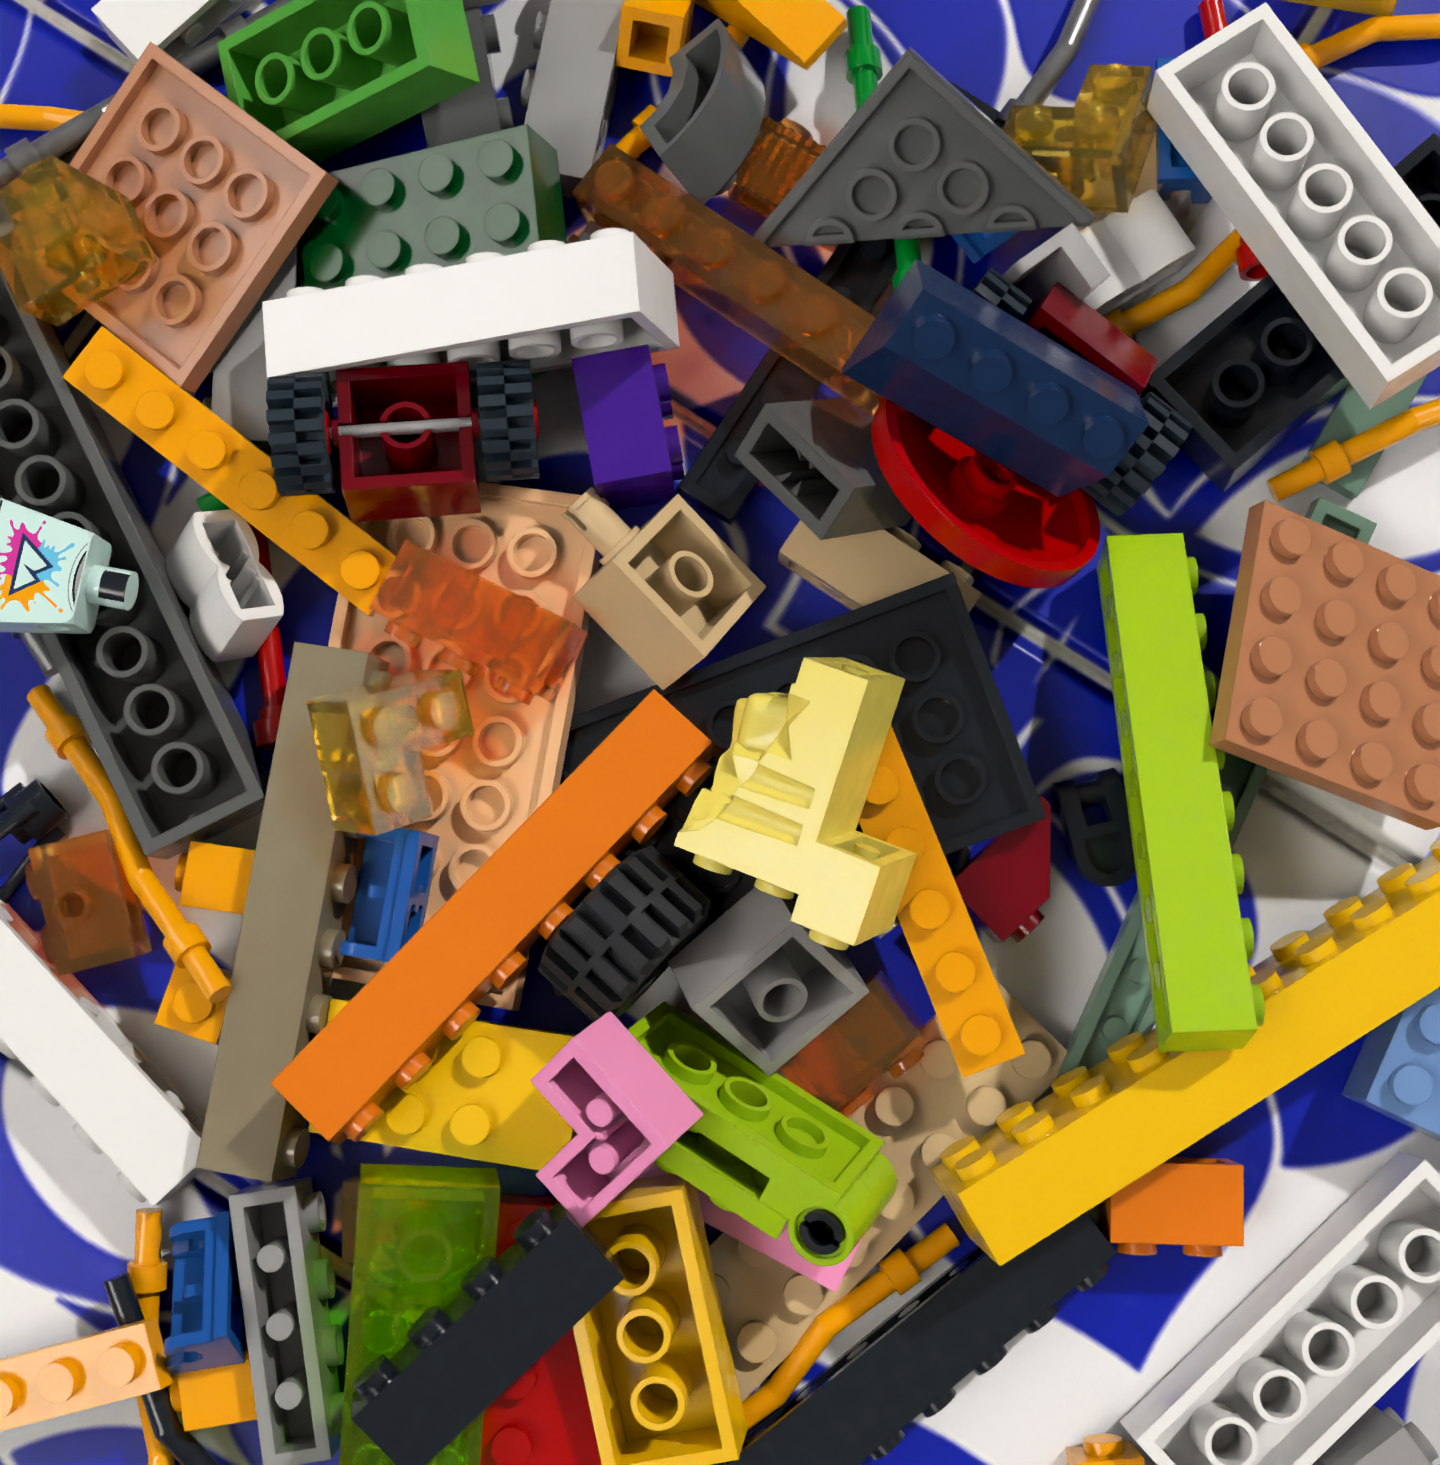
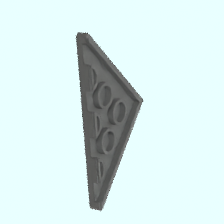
[746,47,1096,250]

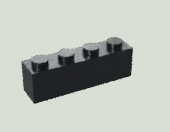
[351,1202,624,1465]

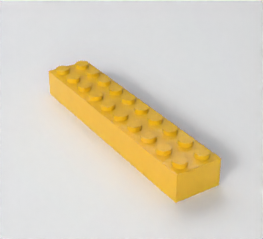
[929,839,1440,1266]

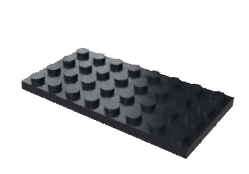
[537,572,1047,997]

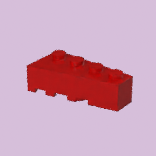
[477,1193,602,1465]

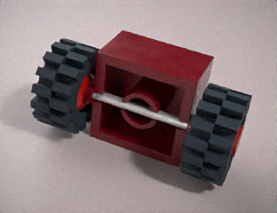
[972,268,1192,516]
[266,359,540,522]

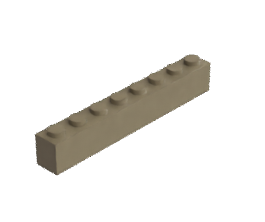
[196,642,393,1182]

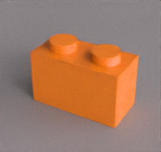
[1098,1157,1244,1257]

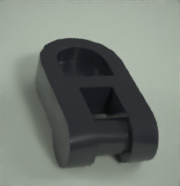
[1051,768,1136,887]

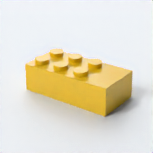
[308,999,577,1171]
[557,1174,747,1465]

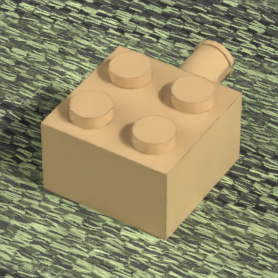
[562,486,766,690]

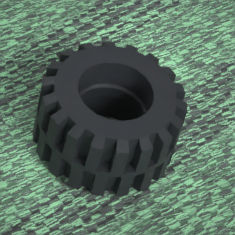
[538,846,712,1022]

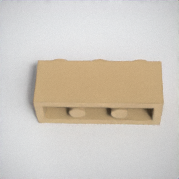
[778,520,982,612]

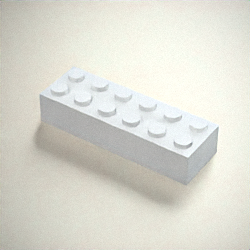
[1147,2,1440,410]
[262,228,680,408]
[1120,1151,1440,1465]

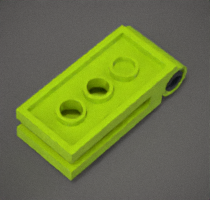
[627,1001,897,1266]

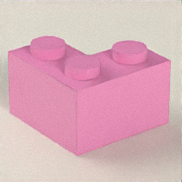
[530,1011,704,1228]

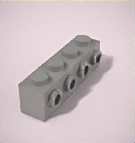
[228,1177,353,1465]

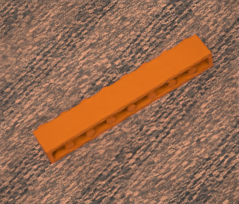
[270,689,713,1144]

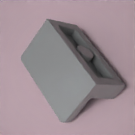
[1002,223,1111,314]

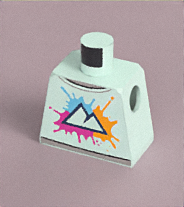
[0,498,139,634]

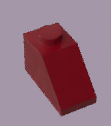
[953,796,1051,943]

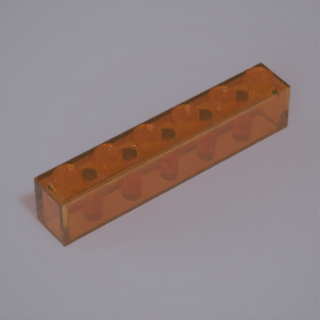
[572,143,885,417]

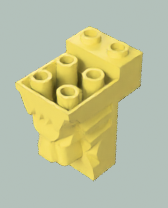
[674,657,917,950]

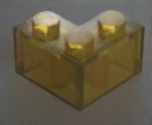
[1003,64,1156,213]
[0,155,157,327]
[306,670,474,835]

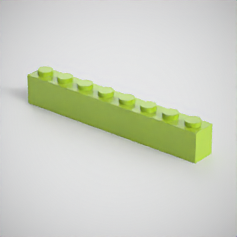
[1097,533,1265,1052]

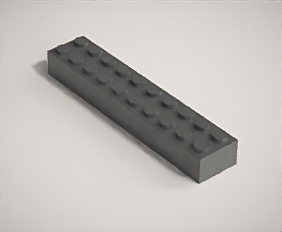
[0,237,269,859]

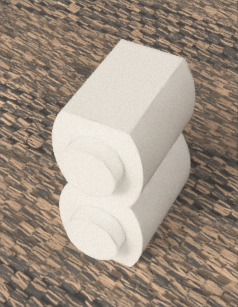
[1075,188,1196,315]
[166,509,284,662]

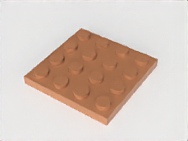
[12,41,339,393]
[1209,500,1440,830]

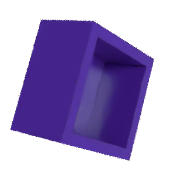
[571,344,685,511]

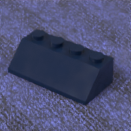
[842,258,1149,498]

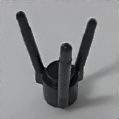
[0,778,70,903]

